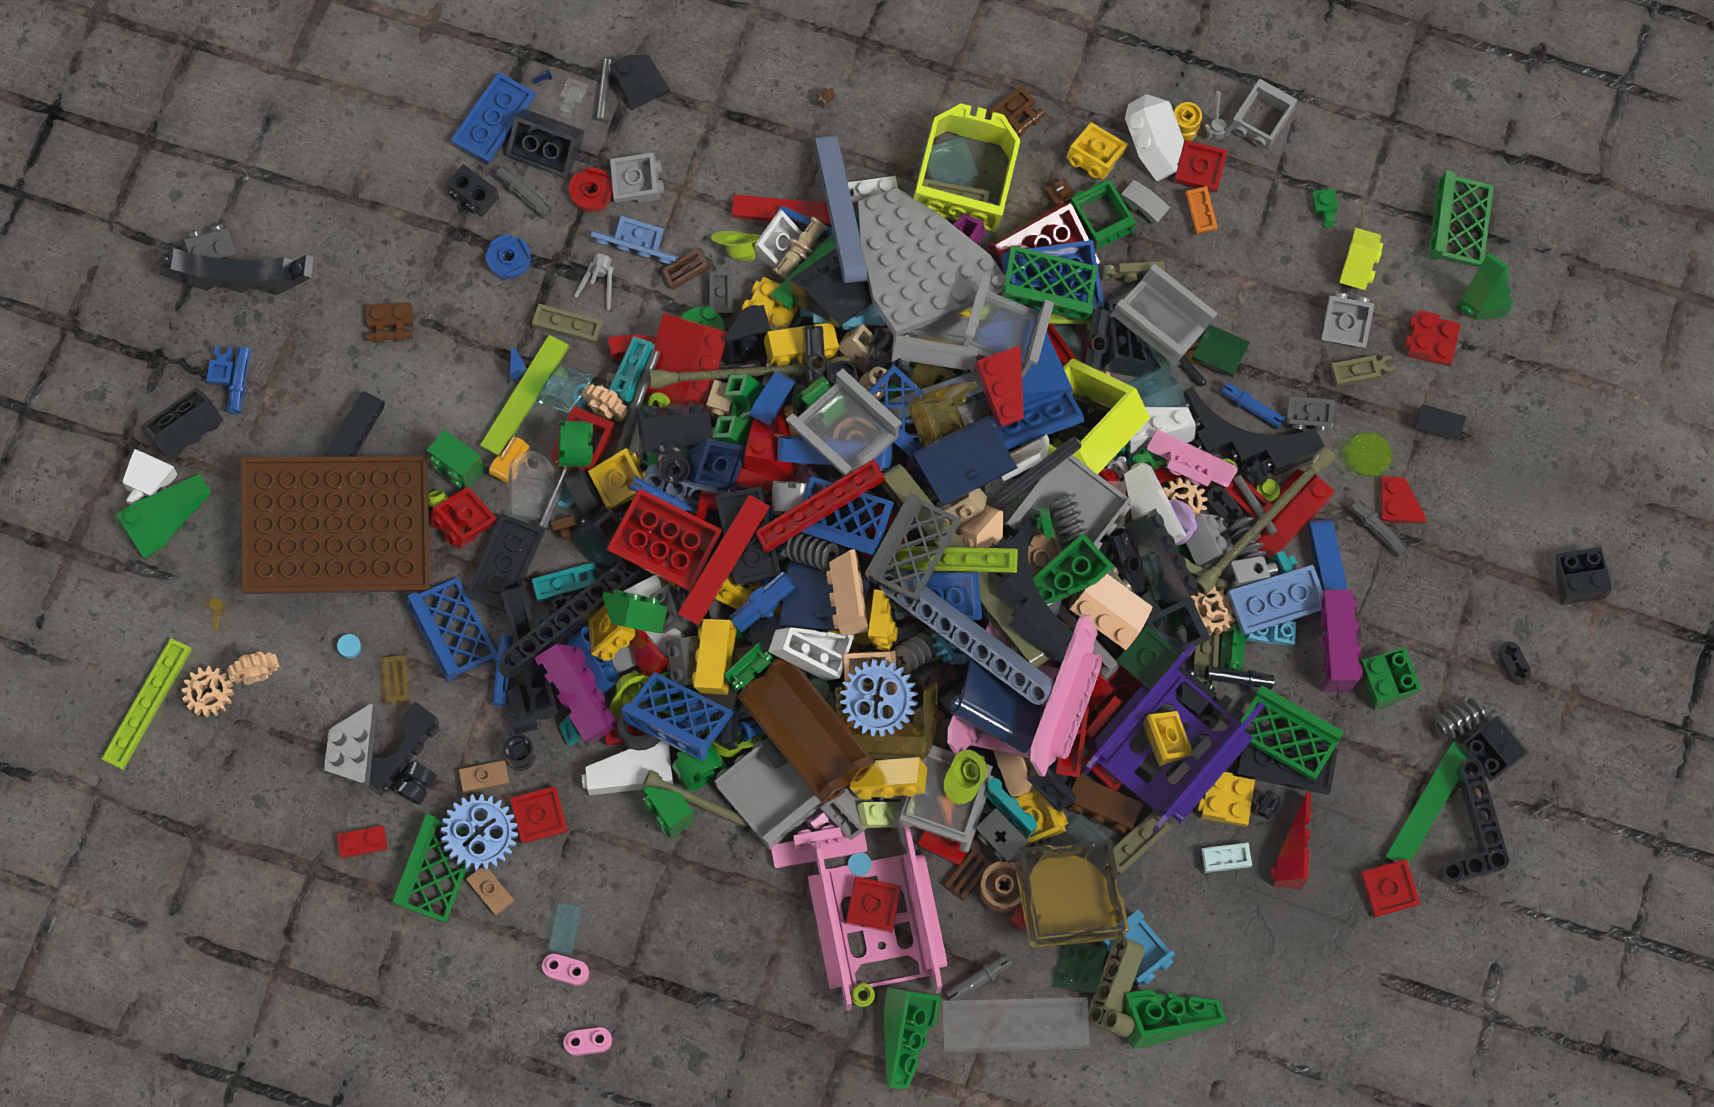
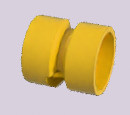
[1174,102,1202,141]

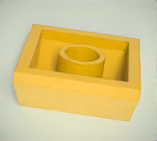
[1143,711,1194,767]

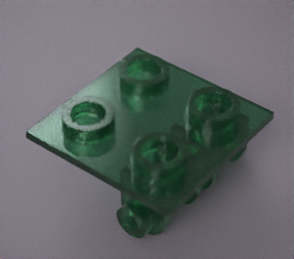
[1052,942,1107,997]

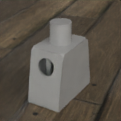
[1219,556,1278,595]
[820,786,874,840]

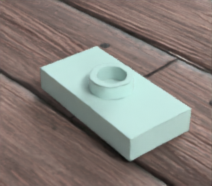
[1201,843,1252,873]

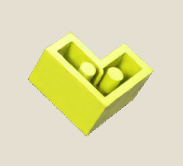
[1340,227,1384,290]

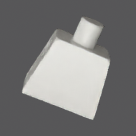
[123,449,177,505]

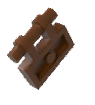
[988,86,1045,137]
[367,302,413,343]

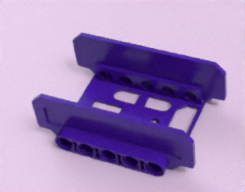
[1083,644,1265,834]

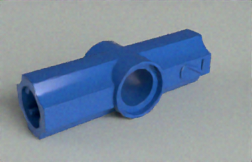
[729,572,797,632]

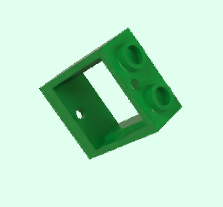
[1070,180,1136,251]

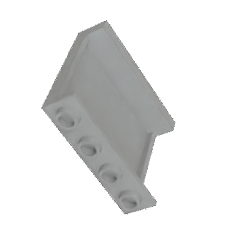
[1007,455,1131,550]
[715,737,823,850]

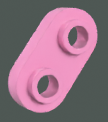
[542,954,589,986]
[564,1027,612,1056]

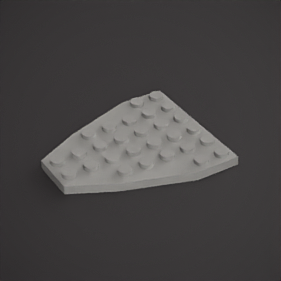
[857,188,1005,337]

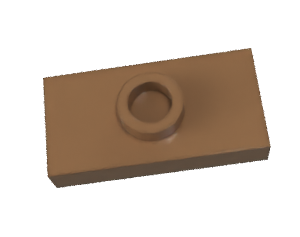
[459,760,510,794]
[466,866,515,916]

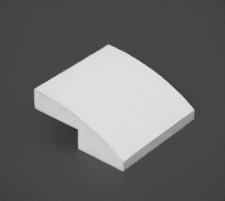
[1002,434,1049,481]

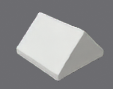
[755,210,802,268]

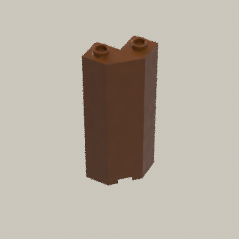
[737,658,875,804]

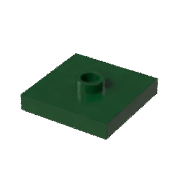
[1116,625,1182,690]

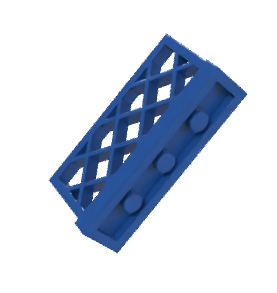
[856,365,960,459]
[802,476,894,556]
[407,578,497,682]
[622,672,733,761]

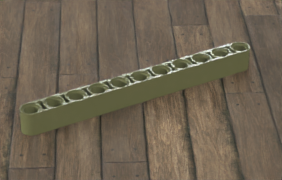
[881,464,1051,668]

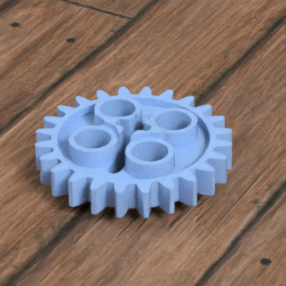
[840,659,918,737]
[440,794,518,872]

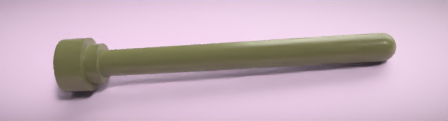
[643,769,748,826]

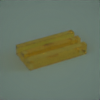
[382,655,410,704]

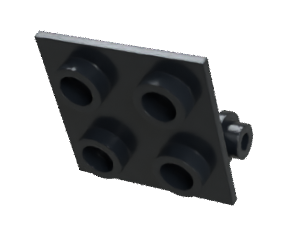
[866,328,914,387]

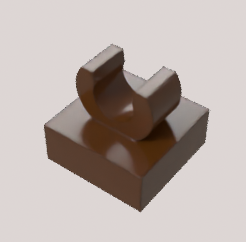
[1045,178,1075,207]
[551,516,576,540]

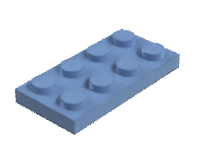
[1227,565,1323,636]

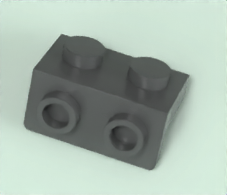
[184,224,236,258]
[1286,396,1335,431]
[649,584,694,636]
[666,636,700,686]

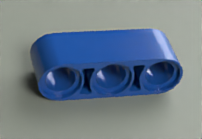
[749,371,796,426]
[567,627,619,694]

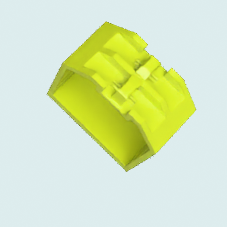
[913,104,1020,233]
[1020,358,1150,474]

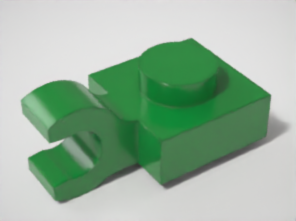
[1312,189,1338,228]
[1127,447,1167,470]
[1033,507,1054,539]

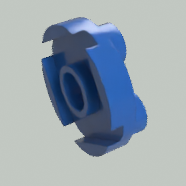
[486,235,531,280]

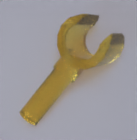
[209,597,225,631]

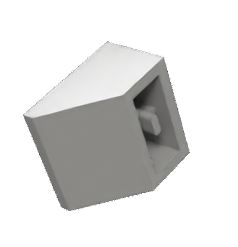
[1186,514,1237,568]

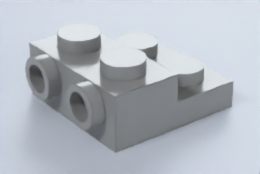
[610,153,664,203]
[1321,292,1374,348]

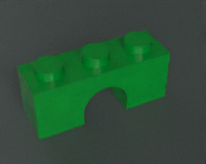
[713,374,763,446]

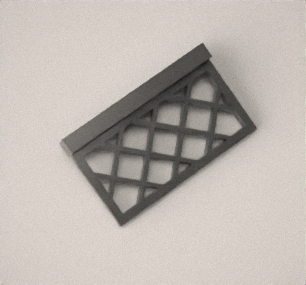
[865,493,961,601]

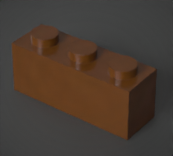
[1068,776,1143,834]

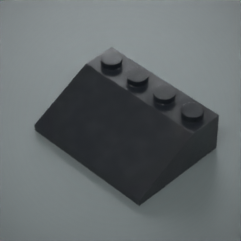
[789,248,873,327]

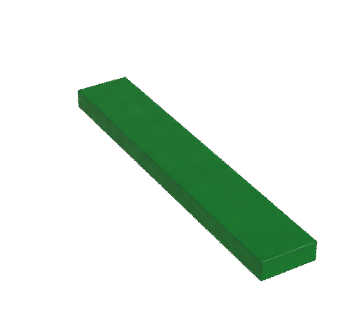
[771,209,858,310]
[1385,741,1471,864]

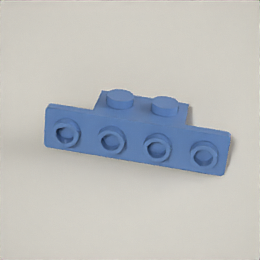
[590,216,679,264]

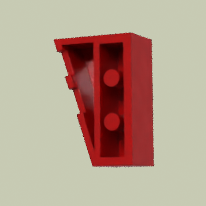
[974,345,1024,429]

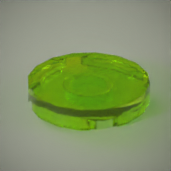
[1346,432,1392,477]

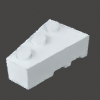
[1125,407,1196,458]
[768,627,854,681]

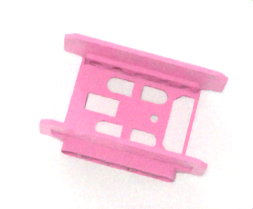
[947,614,1102,777]
[808,824,947,1011]

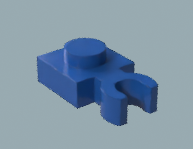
[206,346,234,386]

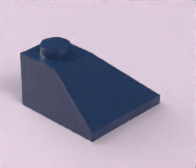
[687,439,747,489]

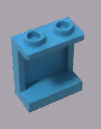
[1100,909,1175,987]

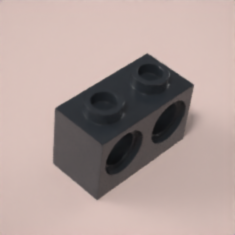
[446,164,499,217]

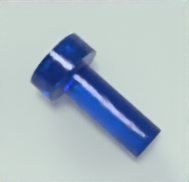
[533,70,553,84]

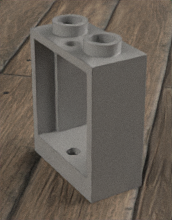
[1232,79,1297,150]

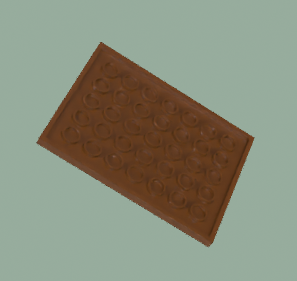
[241,456,430,594]

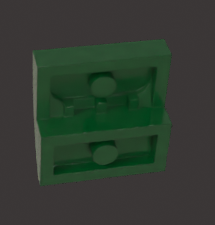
[1192,324,1250,378]

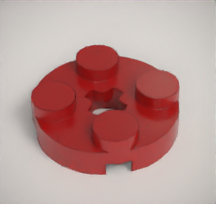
[569,168,613,212]

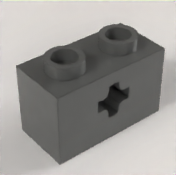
[976,808,1032,863]

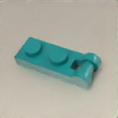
[609,337,655,402]
[532,563,598,603]
[984,778,1038,839]

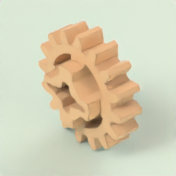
[581,384,628,422]
[1162,477,1207,517]
[1191,586,1235,635]
[227,652,280,685]
[182,666,234,718]

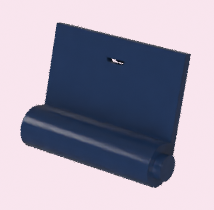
[912,416,1017,506]
[780,562,878,631]
[949,658,1044,753]

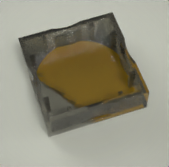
[1013,839,1129,948]

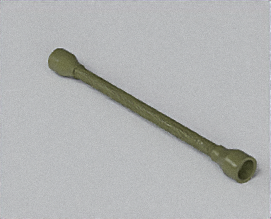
[649,356,850,389]
[1196,447,1336,595]

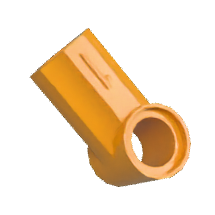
[489,437,530,484]

